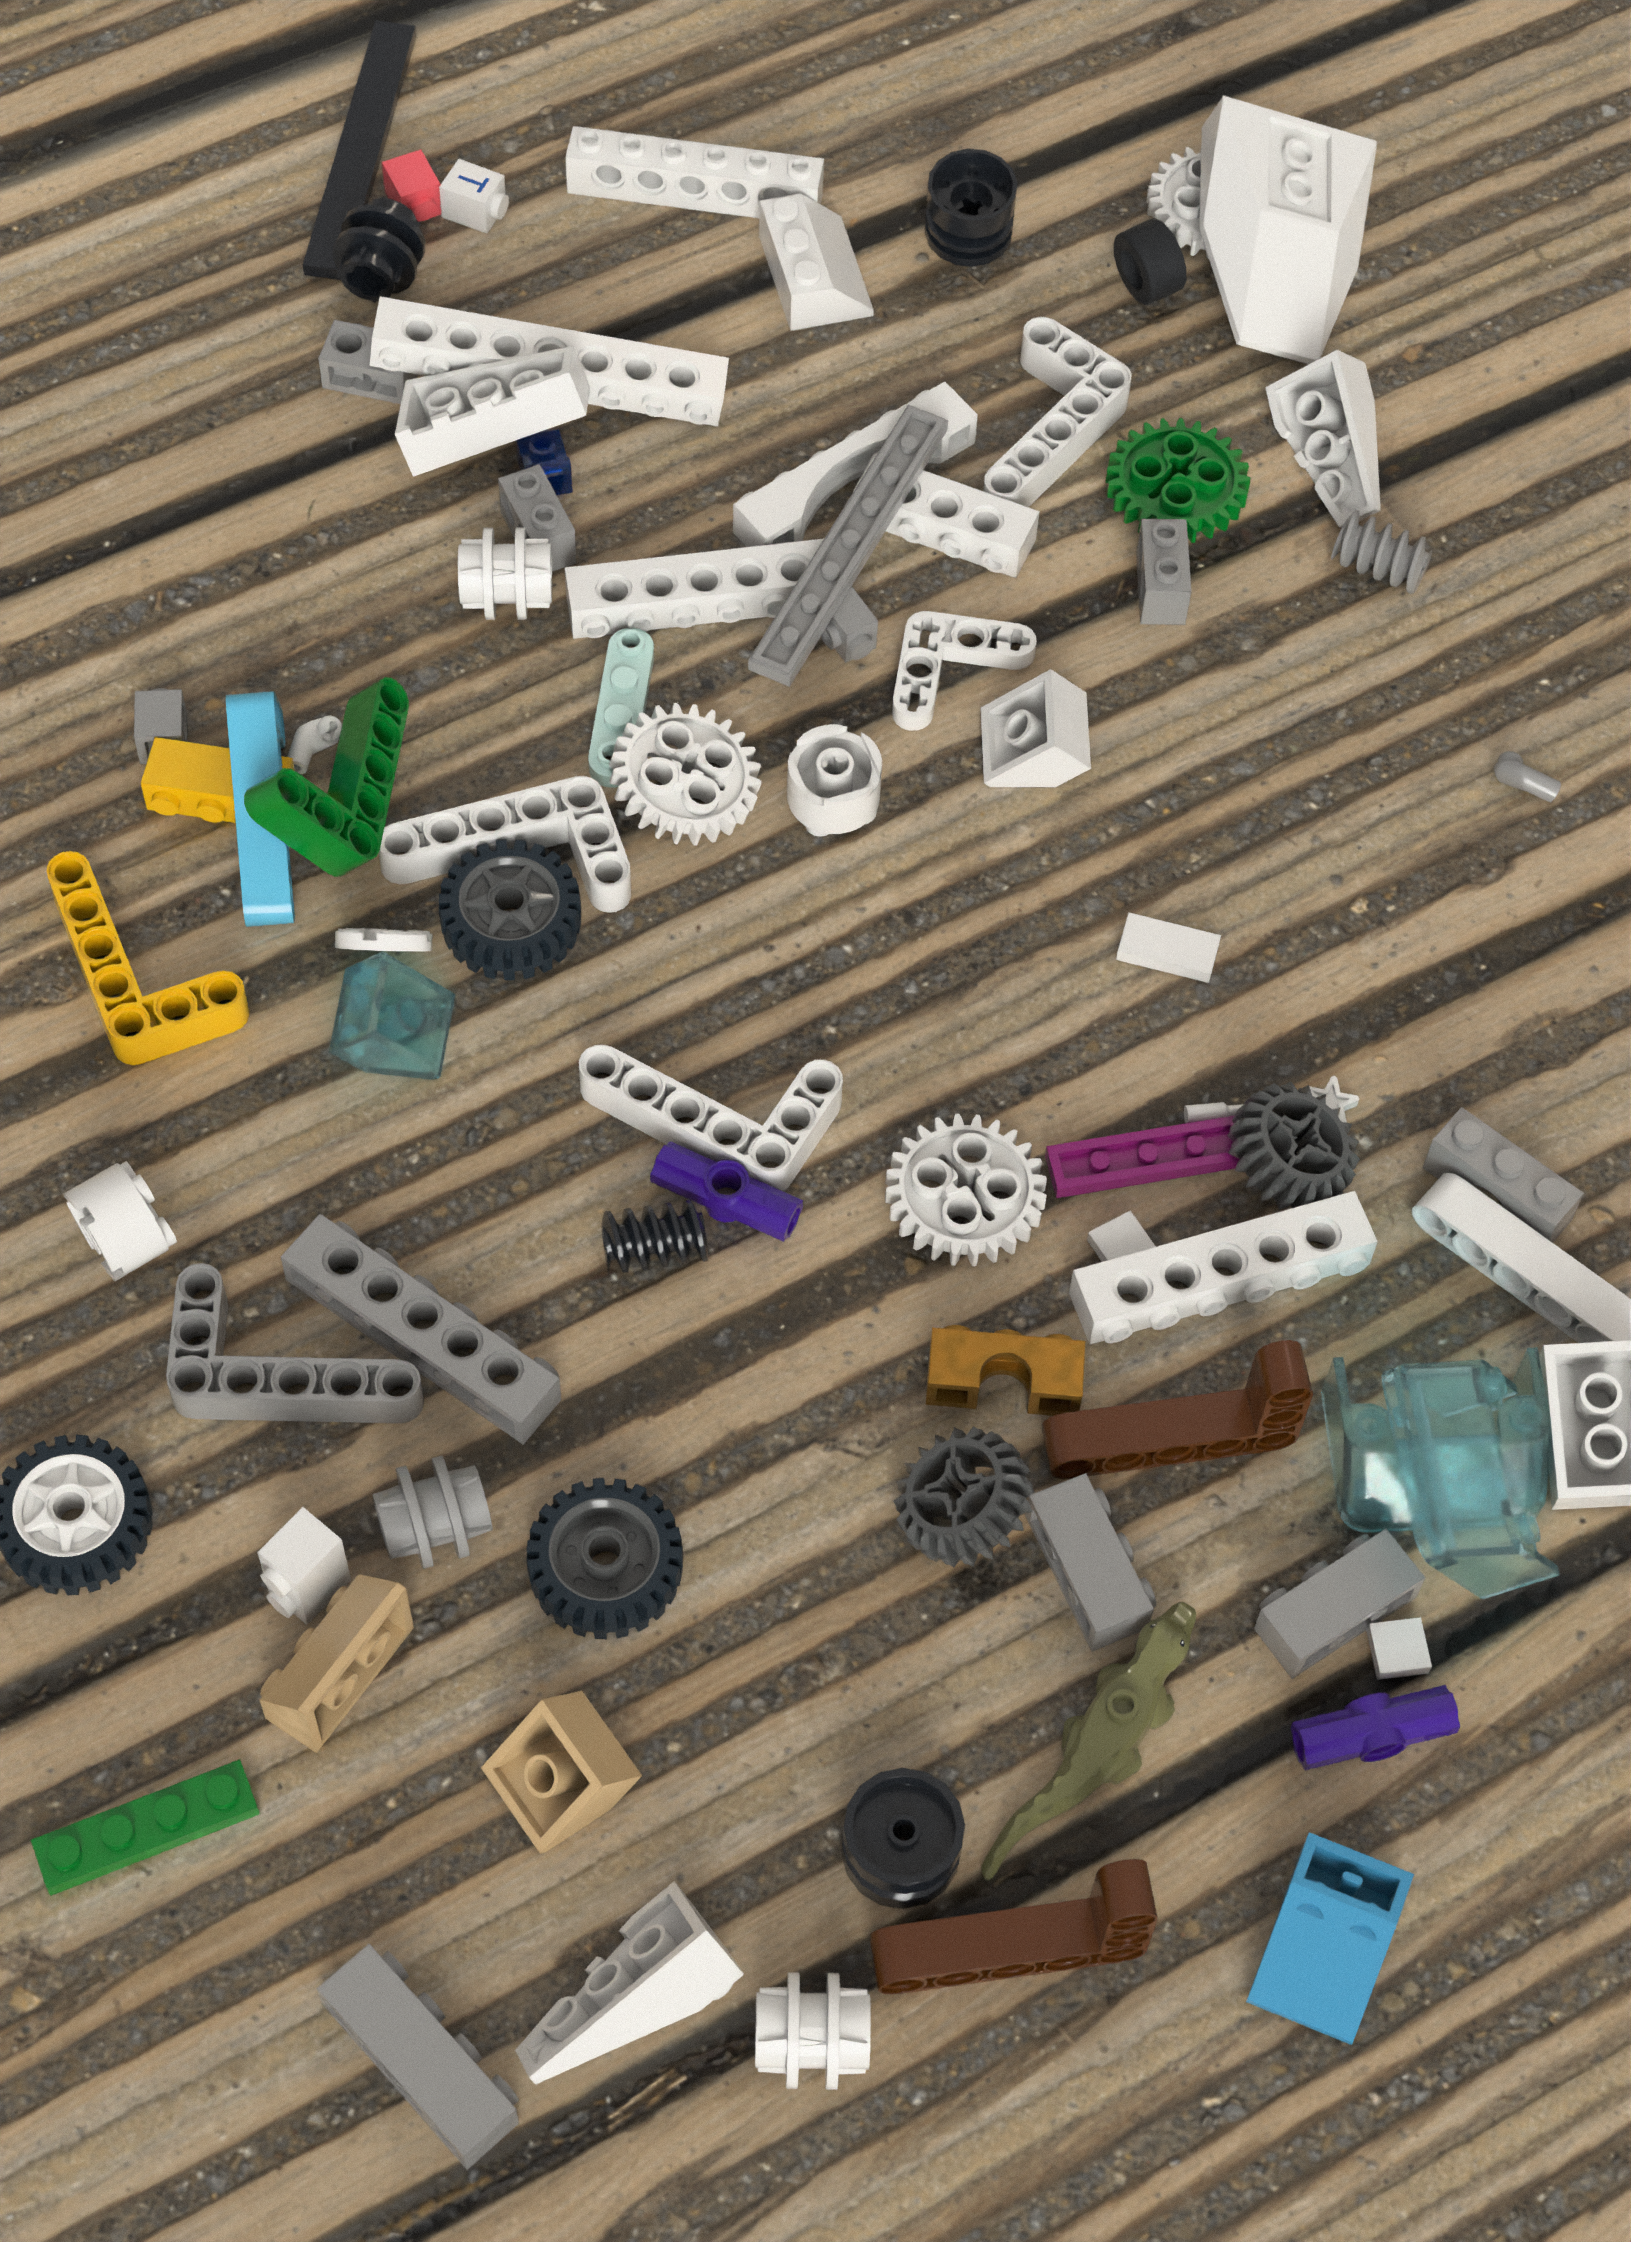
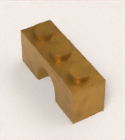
[925,1325,1086,1416]

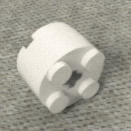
[787,724,882,837]
[63,1161,177,1281]

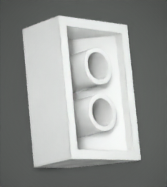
[759,193,874,331]

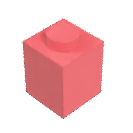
[382,149,442,222]

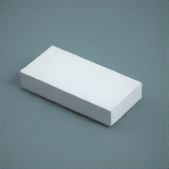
[1116,913,1221,983]

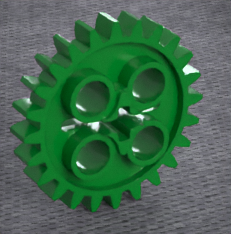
[1105,418,1251,543]

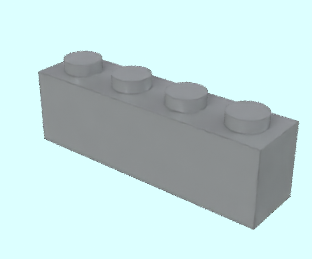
[317,1944,519,2170]

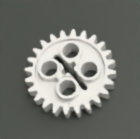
[1146,147,1209,259]
[609,703,762,845]
[885,1114,1047,1267]

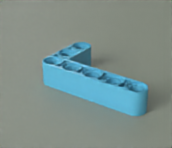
[226,691,295,927]

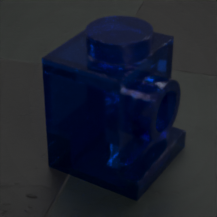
[516,429,573,496]

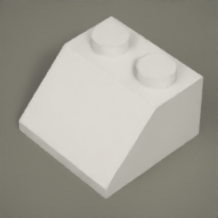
[981,669,1091,787]

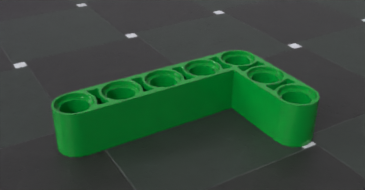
[244,677,409,877]

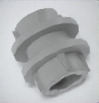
[372,1455,493,1569]

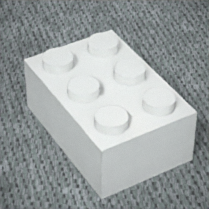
[1538,1340,1631,1510]

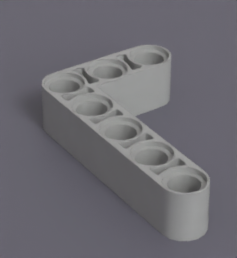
[166,1263,424,1423]

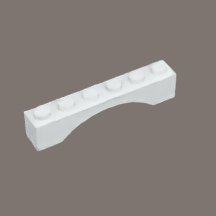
[733,382,978,547]

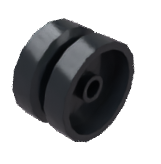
[841,1768,965,1909]

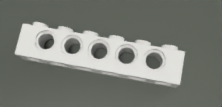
[566,126,824,218]
[565,539,824,639]
[1069,1191,1378,1345]

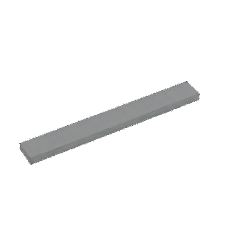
[748,404,948,687]

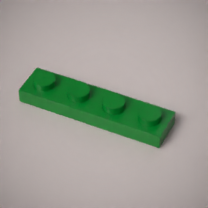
[31,1759,260,1896]

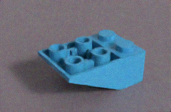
[1246,1832,1414,2045]

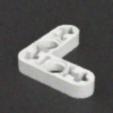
[892,611,1037,731]

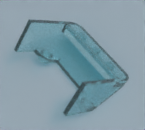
[1321,1347,1551,1532]
[1382,1360,1560,1600]

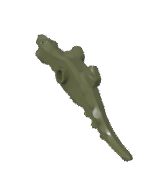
[982,1602,1196,1881]

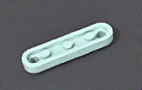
[588,628,654,788]

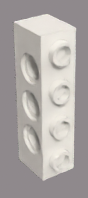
[853,453,1040,578]

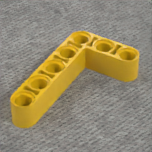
[46,851,250,1065]

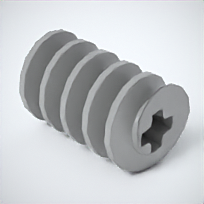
[1331,509,1433,594]

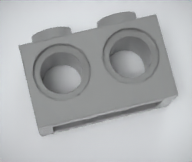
[318,320,418,404]
[498,464,576,572]
[1136,519,1191,625]

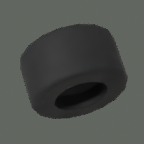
[1113,218,1187,305]

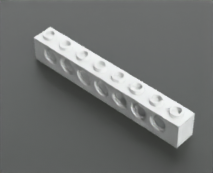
[370,296,729,427]

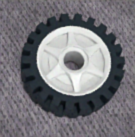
[0,1434,153,1596]

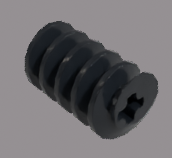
[601,1200,708,1275]

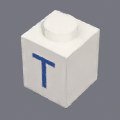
[439,159,509,234]

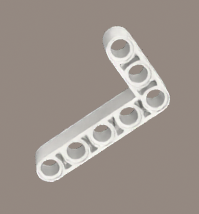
[983,317,1132,507]
[379,776,631,913]
[579,1045,843,1192]

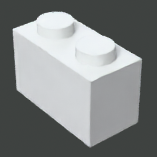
[258,1507,351,1625]

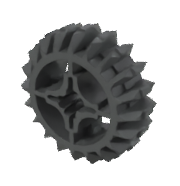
[1227,1081,1360,1210]
[893,1426,1035,1567]

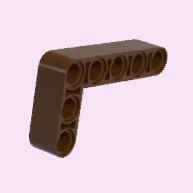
[1041,1340,1313,1479]
[869,1859,1158,1995]

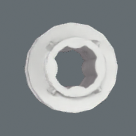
[458,527,552,620]
[755,1972,871,2090]

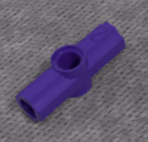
[650,1141,803,1242]
[1291,1685,1460,1771]

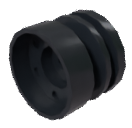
[925,148,1017,267]

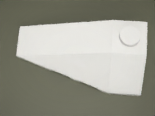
[1265,350,1381,528]
[515,1881,744,2085]

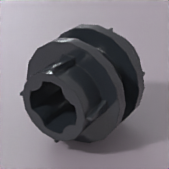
[332,196,425,303]

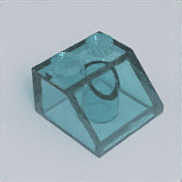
[329,951,456,1080]

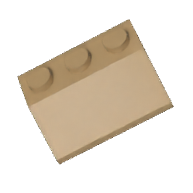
[260,1574,414,1753]

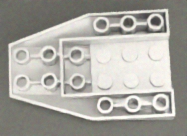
[1199,96,1377,364]

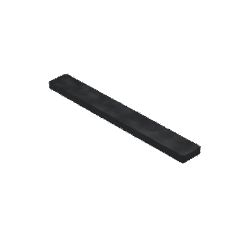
[303,20,417,280]

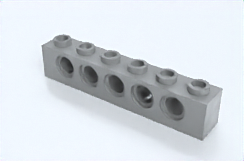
[281,1214,561,1445]

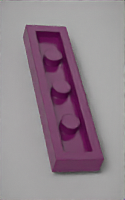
[1045,1115,1240,1198]

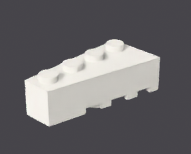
[395,346,590,477]

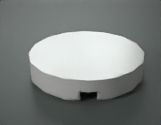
[335,928,433,951]

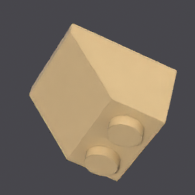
[481,1691,642,1854]

